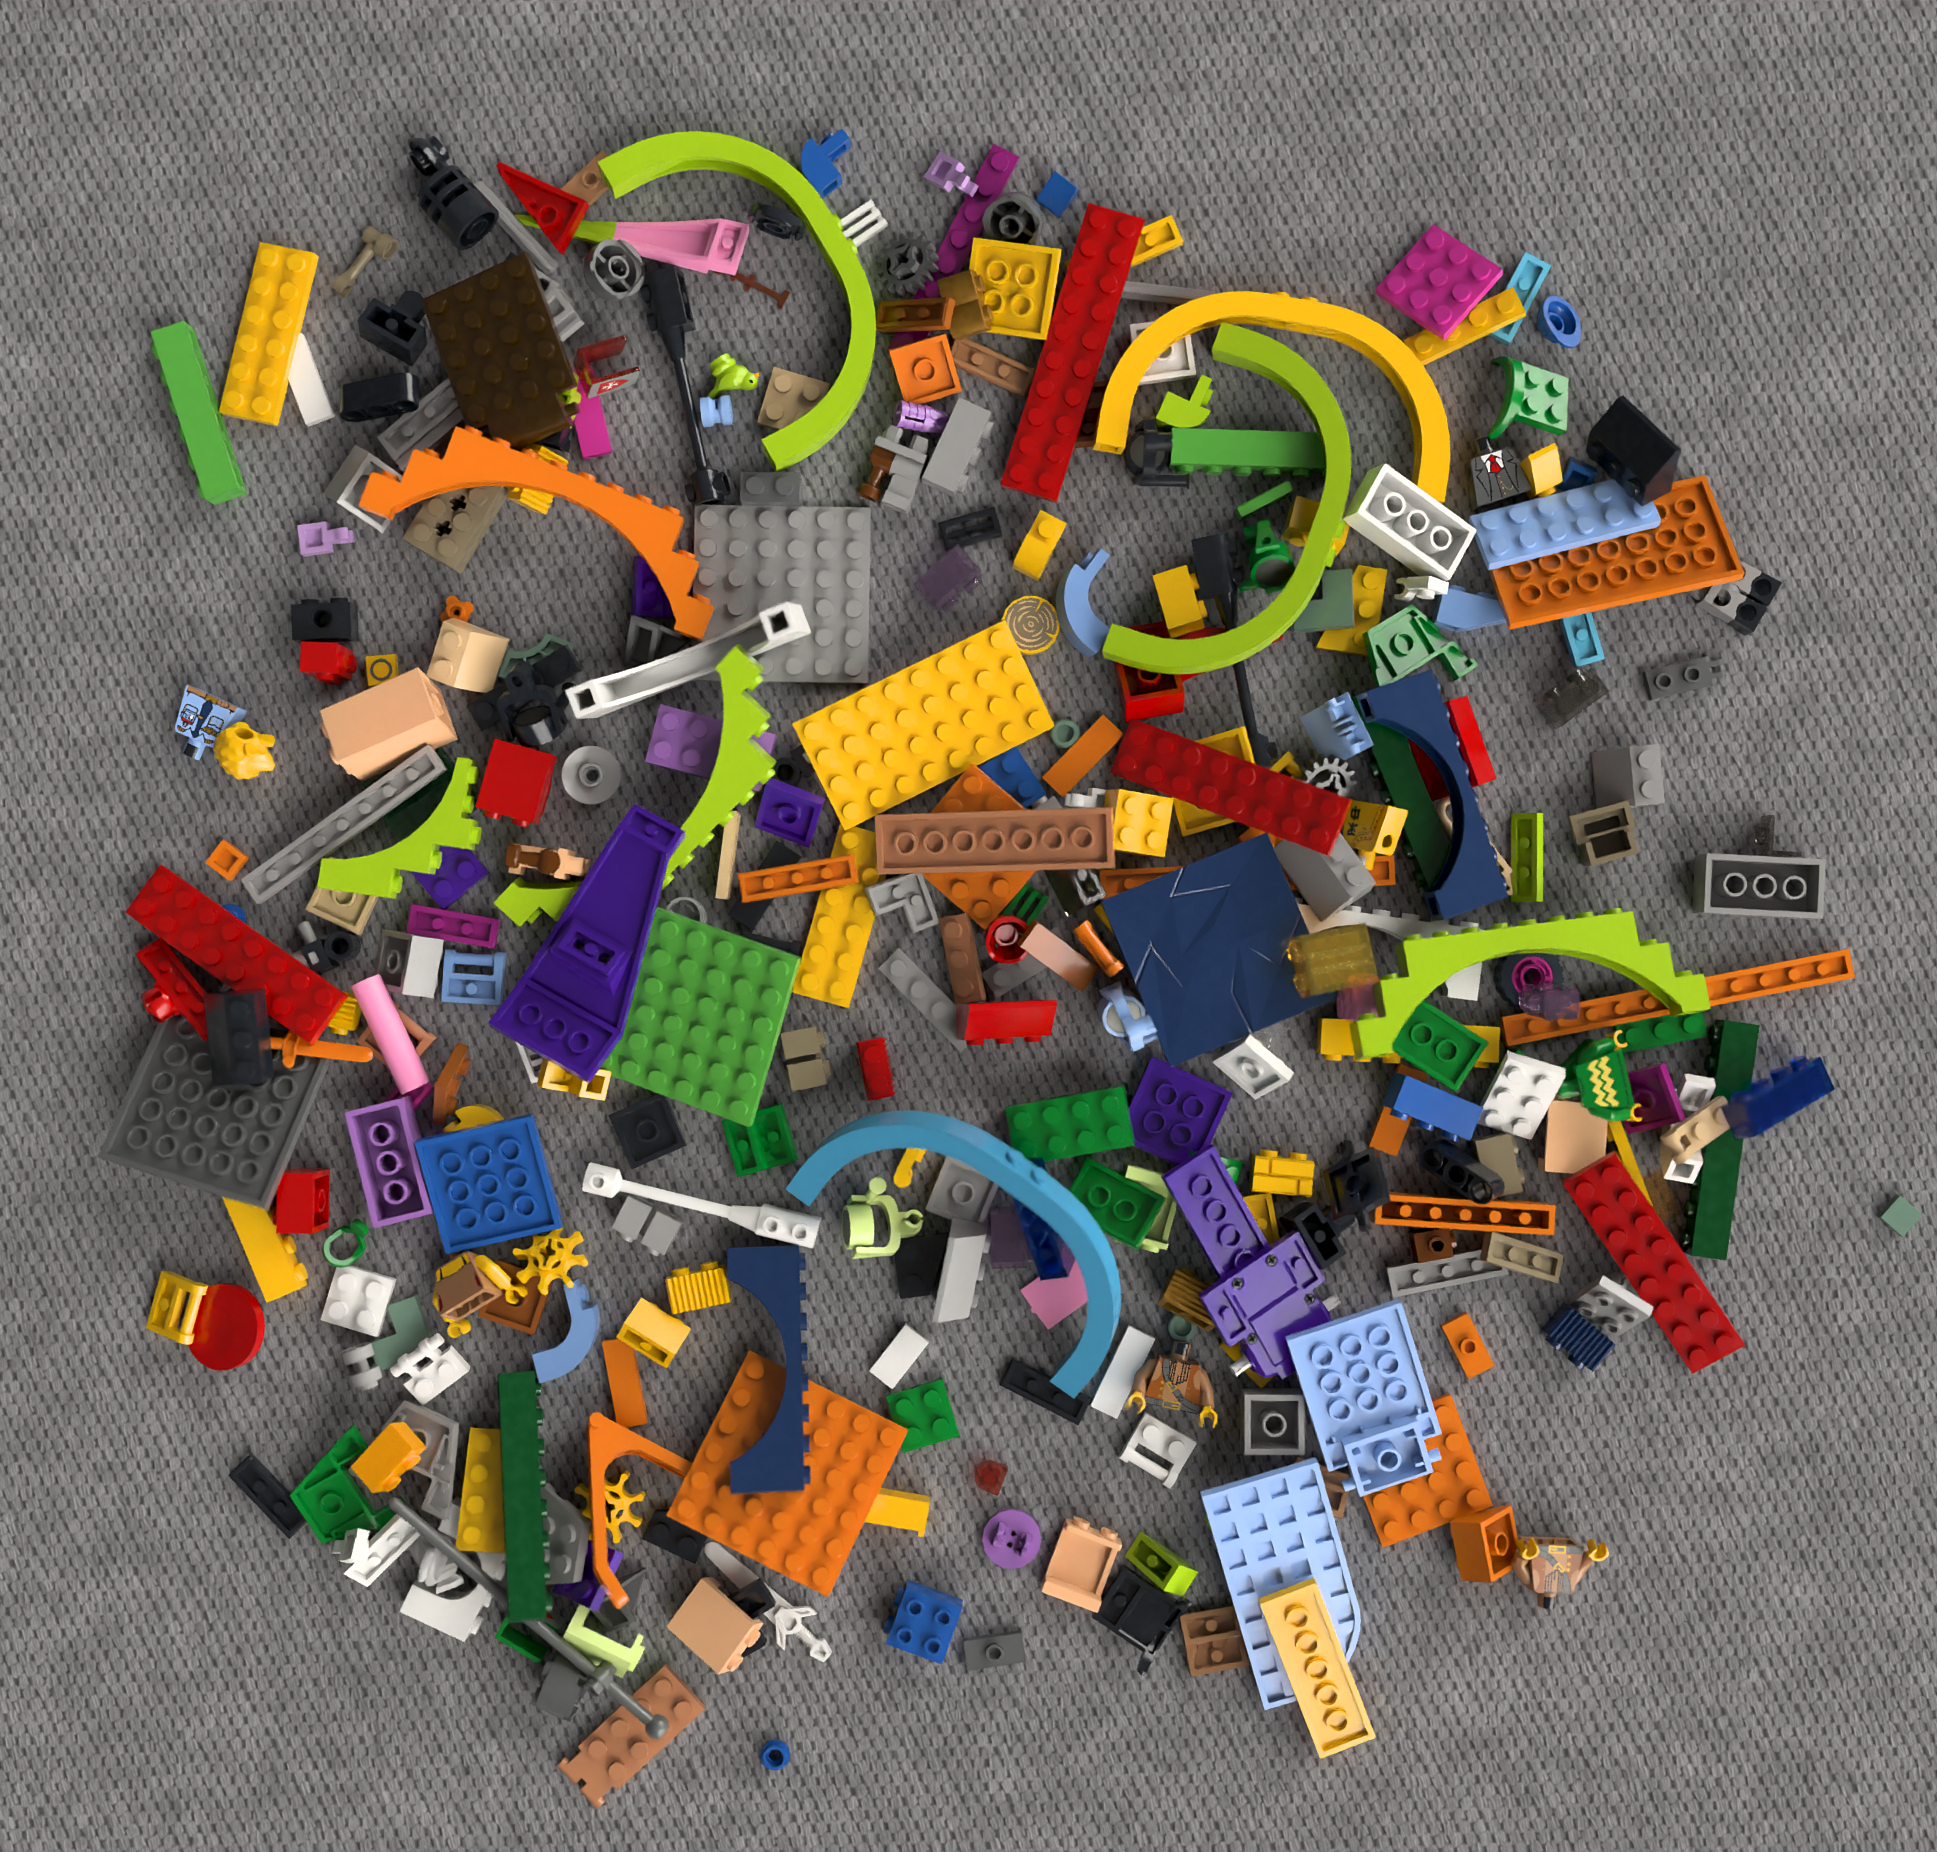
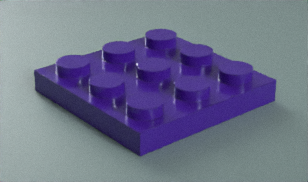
[1129,1056,1233,1165]

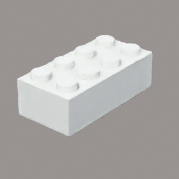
[1342,463,1477,581]

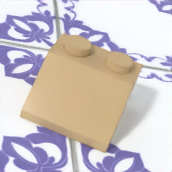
[426,618,509,693]

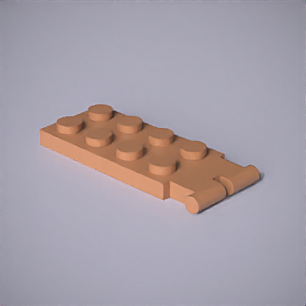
[557,1663,706,1809]

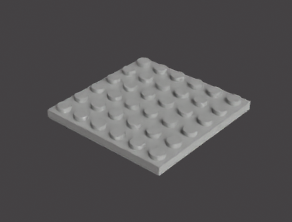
[692,505,871,684]

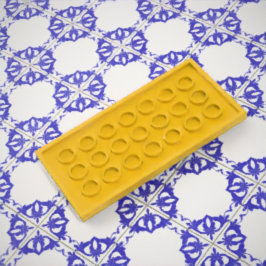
[792,620,1055,831]

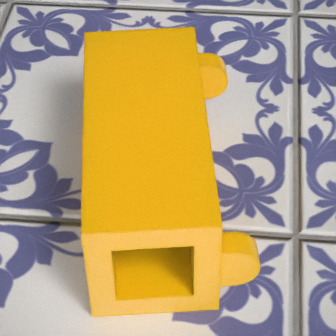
[865,1488,930,1537]

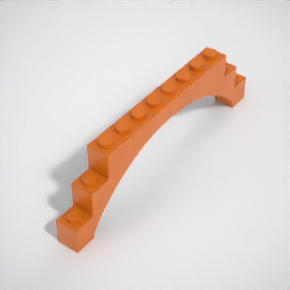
[359,426,715,643]

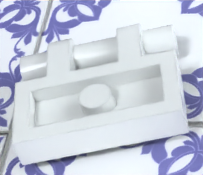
[390,1333,470,1406]

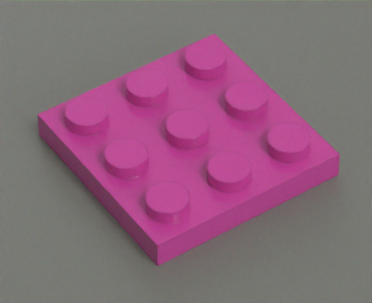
[1375,224,1503,341]

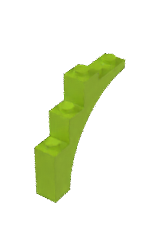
[317,757,482,899]

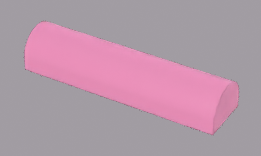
[350,974,430,1094]

